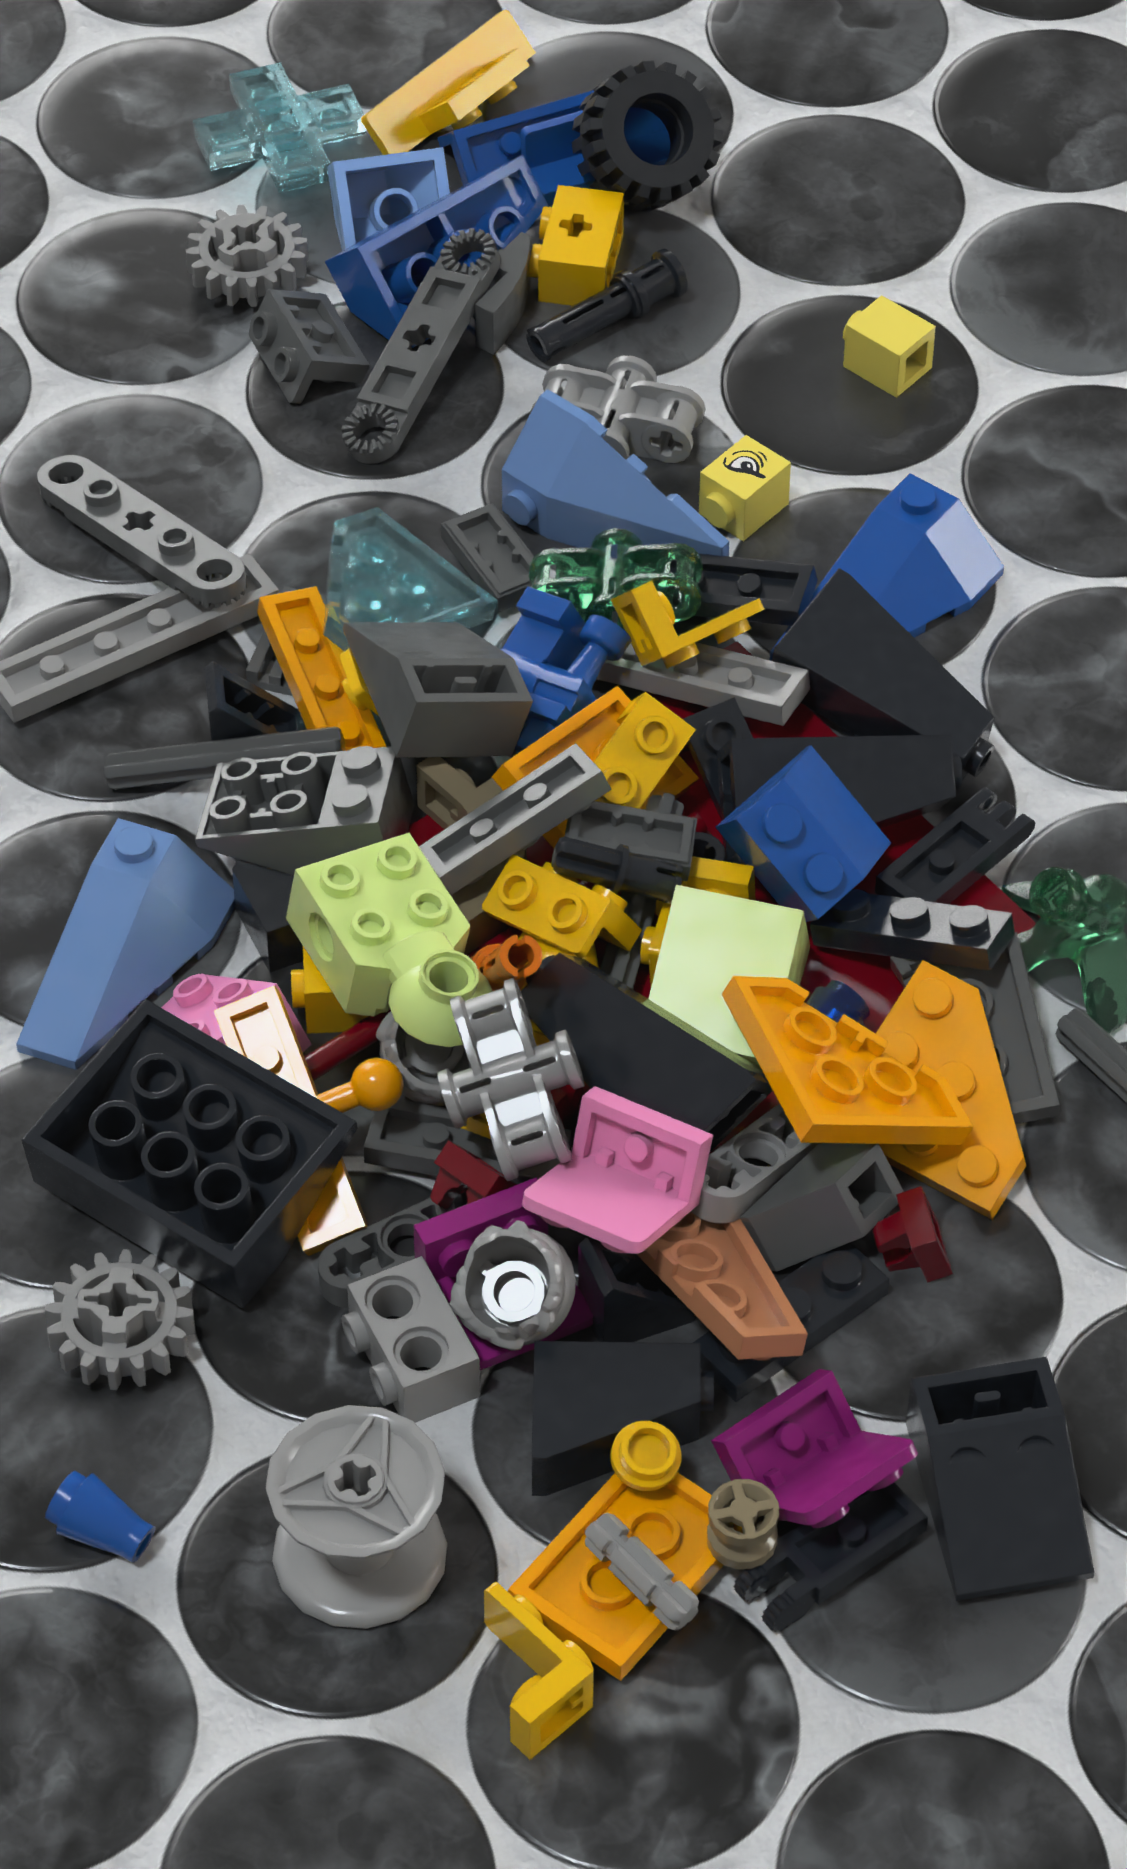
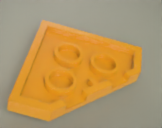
[876,960,1026,1220]
[722,976,973,1145]

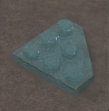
[323,507,498,651]

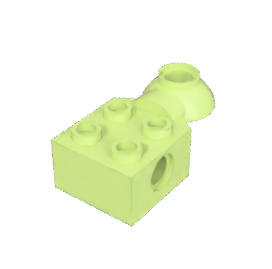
[286,833,493,1047]

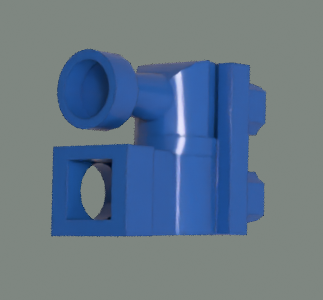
[500,586,632,753]

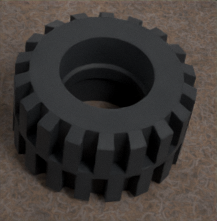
[572,60,723,211]

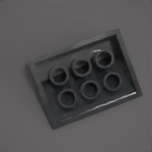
[21,999,358,1308]

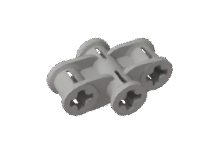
[529,355,706,463]
[437,978,584,1181]

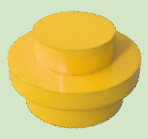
[610,1421,681,1491]

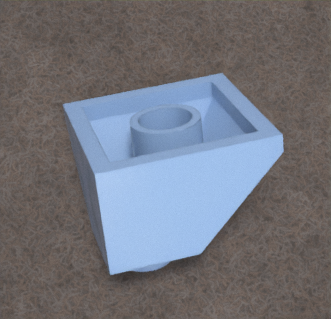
[327,147,450,251]

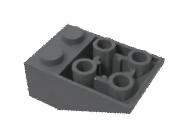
[343,622,533,758]
[195,746,414,876]

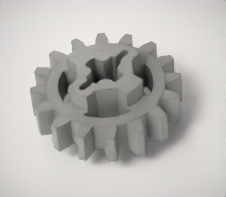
[186,205,308,307]
[45,1249,195,1390]

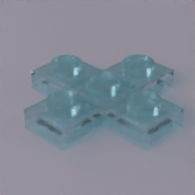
[193,62,366,193]

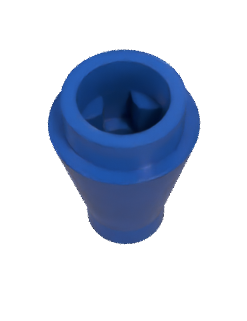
[45,1471,155,1563]

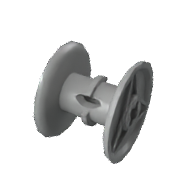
[266,1405,448,1629]

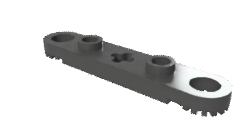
[341,228,501,464]
[37,455,247,608]

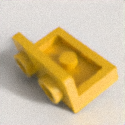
[482,854,642,958]

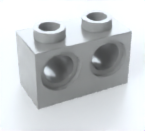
[341,1256,480,1423]

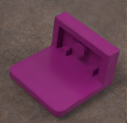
[711,1369,918,1528]

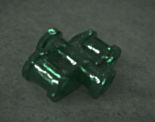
[528,528,703,630]

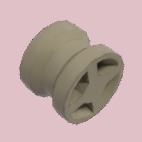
[707,1479,779,1569]

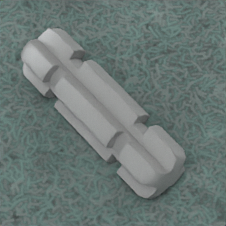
[585,1513,699,1630]

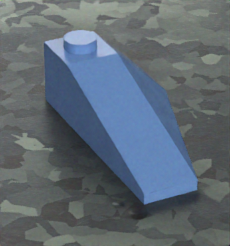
[502,389,730,565]
[16,818,235,1070]

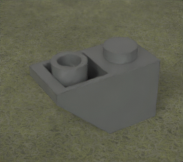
[740,1143,904,1272]

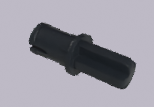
[551,837,683,905]

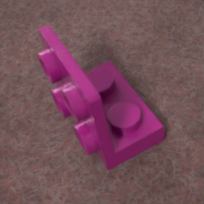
[414,1177,593,1371]

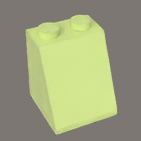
[648,885,810,1070]

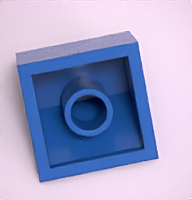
[715,745,891,922]

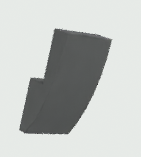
[473,232,531,355]

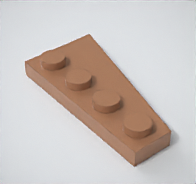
[637,1212,808,1360]

